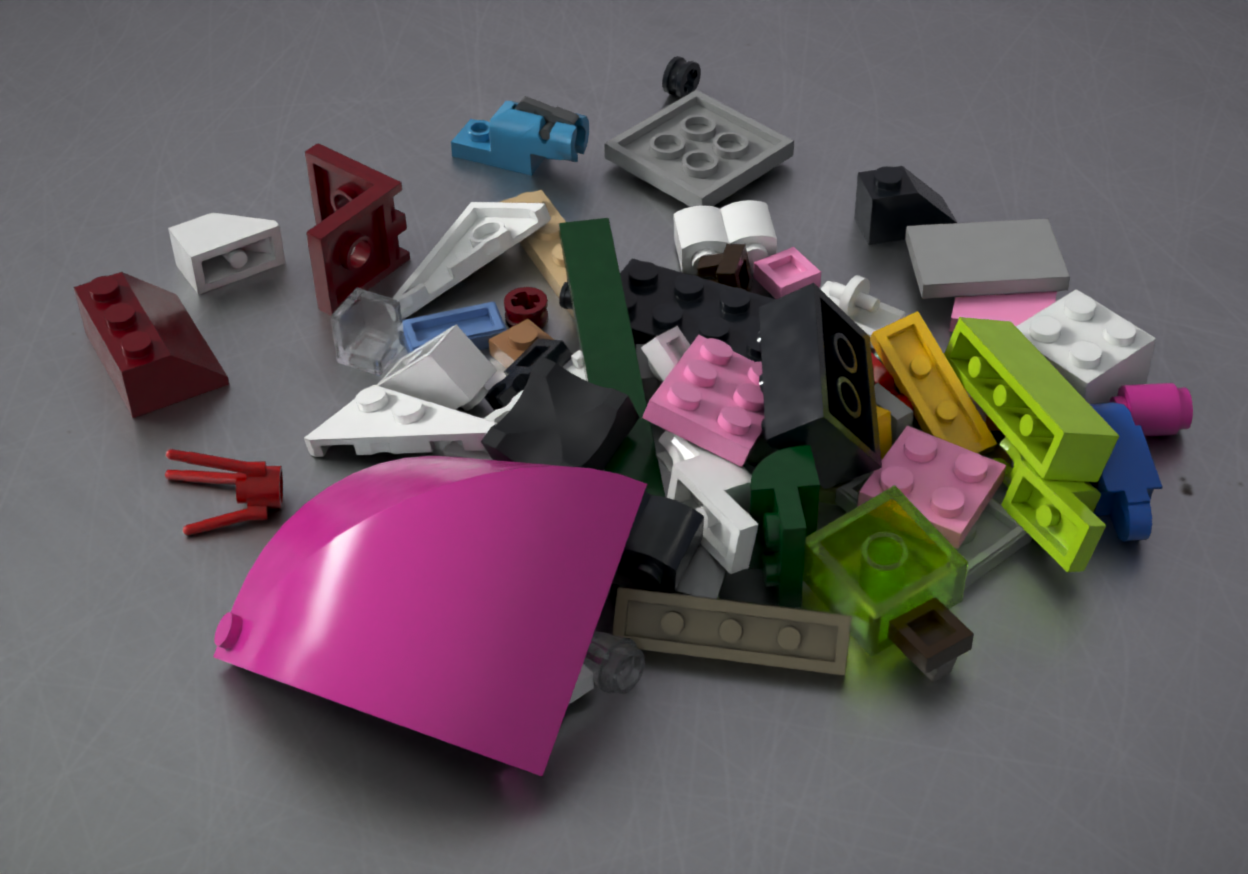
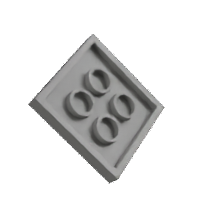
[604,90,794,207]

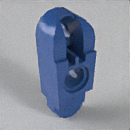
[1089,402,1163,542]

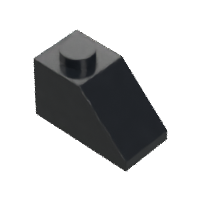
[854,166,957,245]

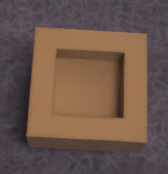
[488,319,554,368]

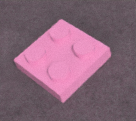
[857,425,1006,549]

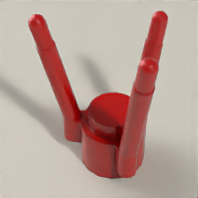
[165,449,283,535]

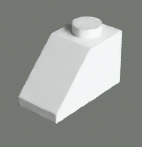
[168,212,286,295]
[377,324,497,412]

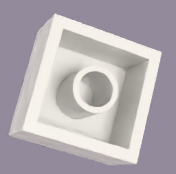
[1016,289,1156,404]

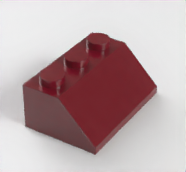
[74,272,230,418]

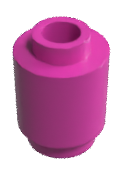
[1109,383,1193,437]

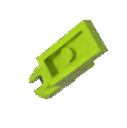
[993,437,1106,573]

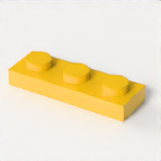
[870,311,998,456]

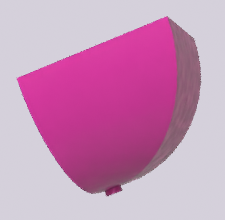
[213,456,647,777]

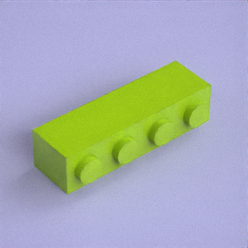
[944,317,1119,482]

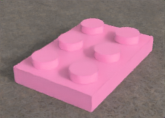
[642,335,765,467]

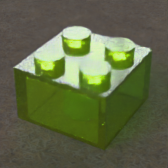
[803,485,968,657]

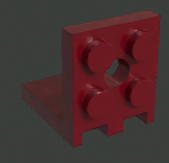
[305,143,410,316]

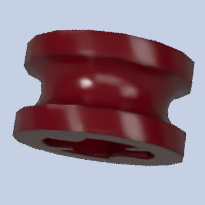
[504,287,549,329]

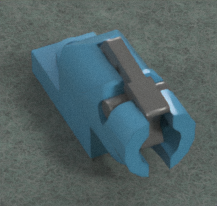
[451,96,589,176]

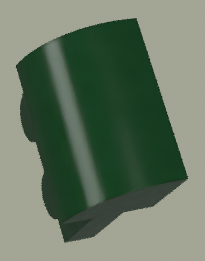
[748,445,820,608]

